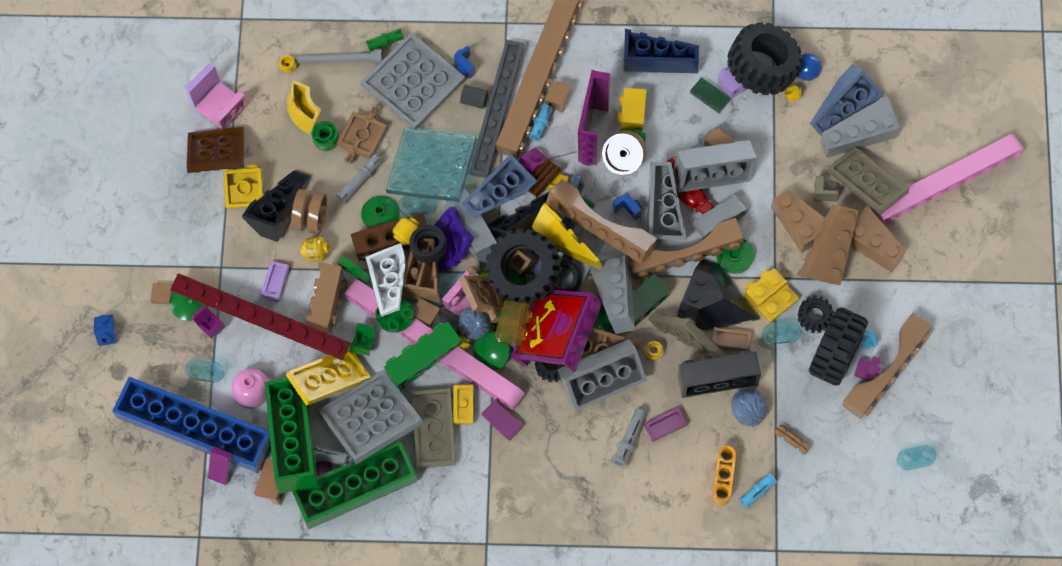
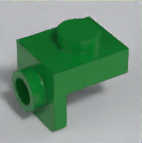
[350,323,376,356]

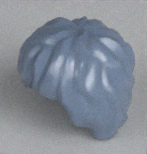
[458,306,492,340]
[731,388,768,427]

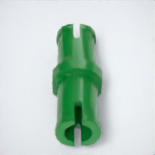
[366,28,404,52]

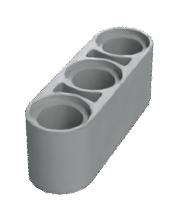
[693,194,749,239]

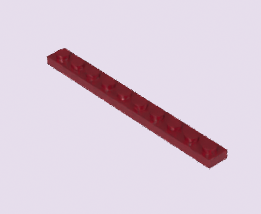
[170,273,351,361]

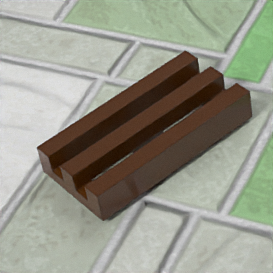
[528,158,562,198]

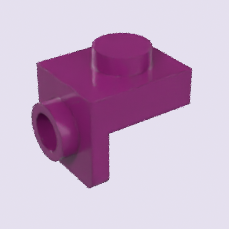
[519,148,547,175]
[191,305,225,339]
[854,356,882,381]

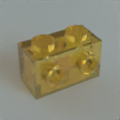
[495,300,532,347]

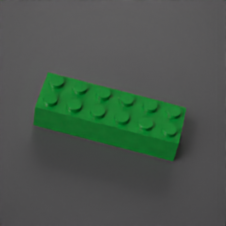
[264,378,318,494]
[292,441,418,529]

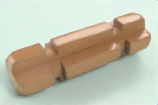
[775,425,811,454]

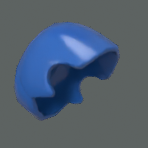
[796,53,822,81]

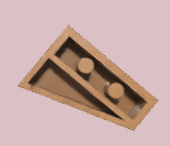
[850,205,905,272]
[402,238,441,303]

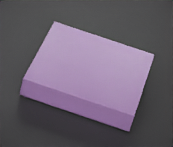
[185,63,220,108]

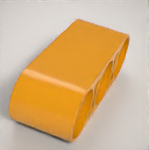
[713,446,736,506]

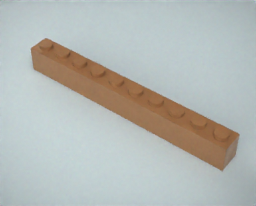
[496,0,584,159]

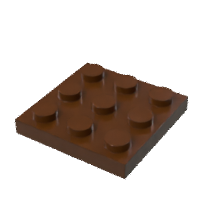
[186,127,245,173]

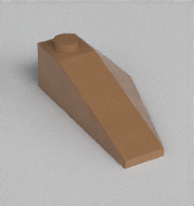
[580,328,643,360]

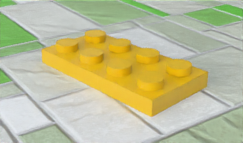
[286,347,371,406]

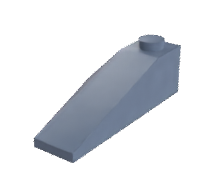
[810,64,883,136]
[461,154,537,217]

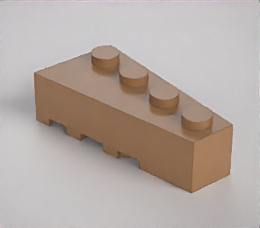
[304,262,347,347]

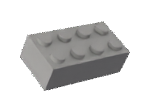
[673,140,757,193]
[558,339,647,411]

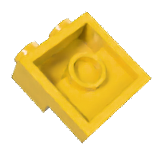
[223,165,264,208]
[744,268,799,324]

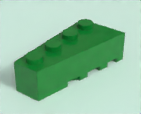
[384,321,462,392]

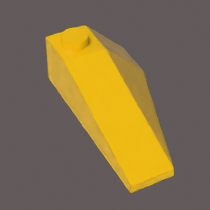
[532,204,603,270]

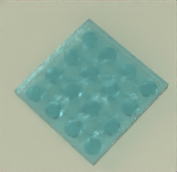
[385,128,477,202]

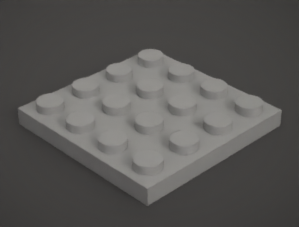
[360,33,466,130]
[318,370,423,464]

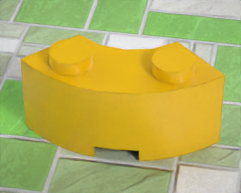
[286,80,321,135]

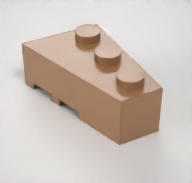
[771,190,825,253]

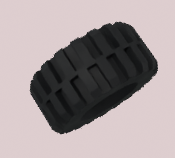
[727,22,802,95]
[485,229,563,305]
[809,307,869,386]

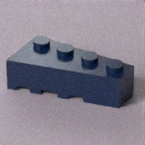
[624,29,699,73]

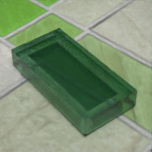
[690,77,731,114]

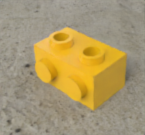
[617,88,647,130]

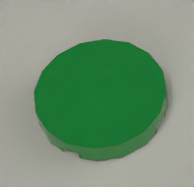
[716,238,754,274]
[337,256,371,284]

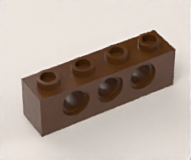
[351,213,431,261]

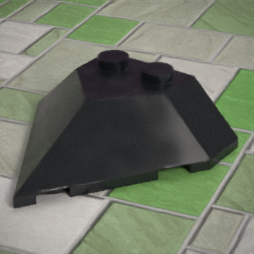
[677,259,760,330]

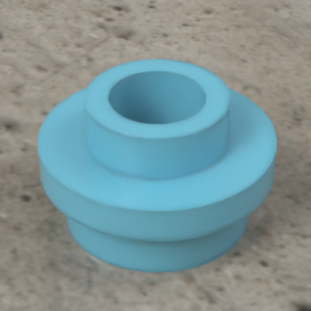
[860,331,878,348]

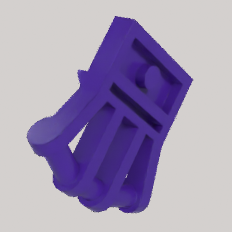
[434,207,474,272]

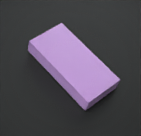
[260,260,290,301]

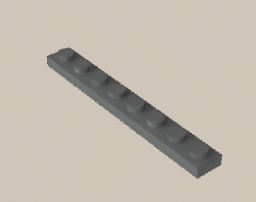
[469,39,524,178]

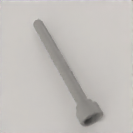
[294,49,383,64]

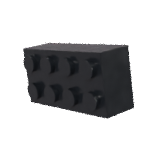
[678,350,761,398]

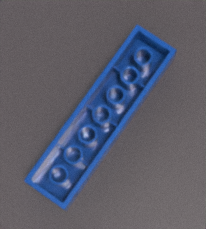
[112,377,271,473]

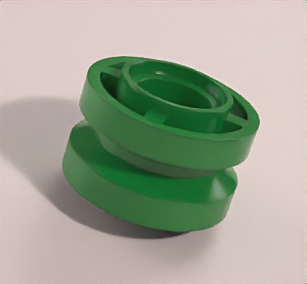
[311,121,339,151]

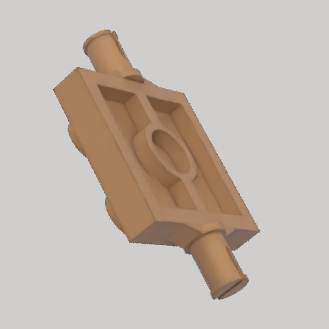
[337,106,387,164]
[459,265,506,323]

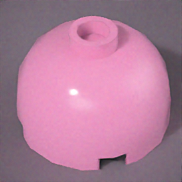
[232,368,269,408]

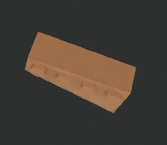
[797,205,859,286]

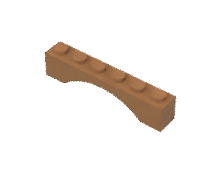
[546,179,657,264]
[627,218,744,279]
[842,313,932,419]

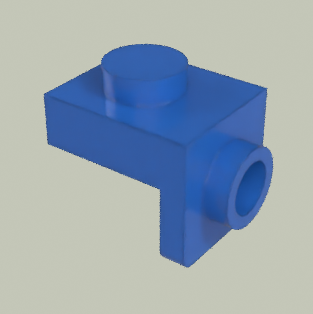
[454,46,475,79]
[612,193,642,221]
[94,314,117,346]

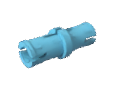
[529,104,553,141]
[739,473,777,508]

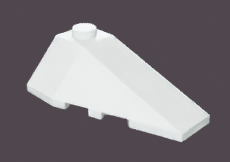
[366,243,406,316]

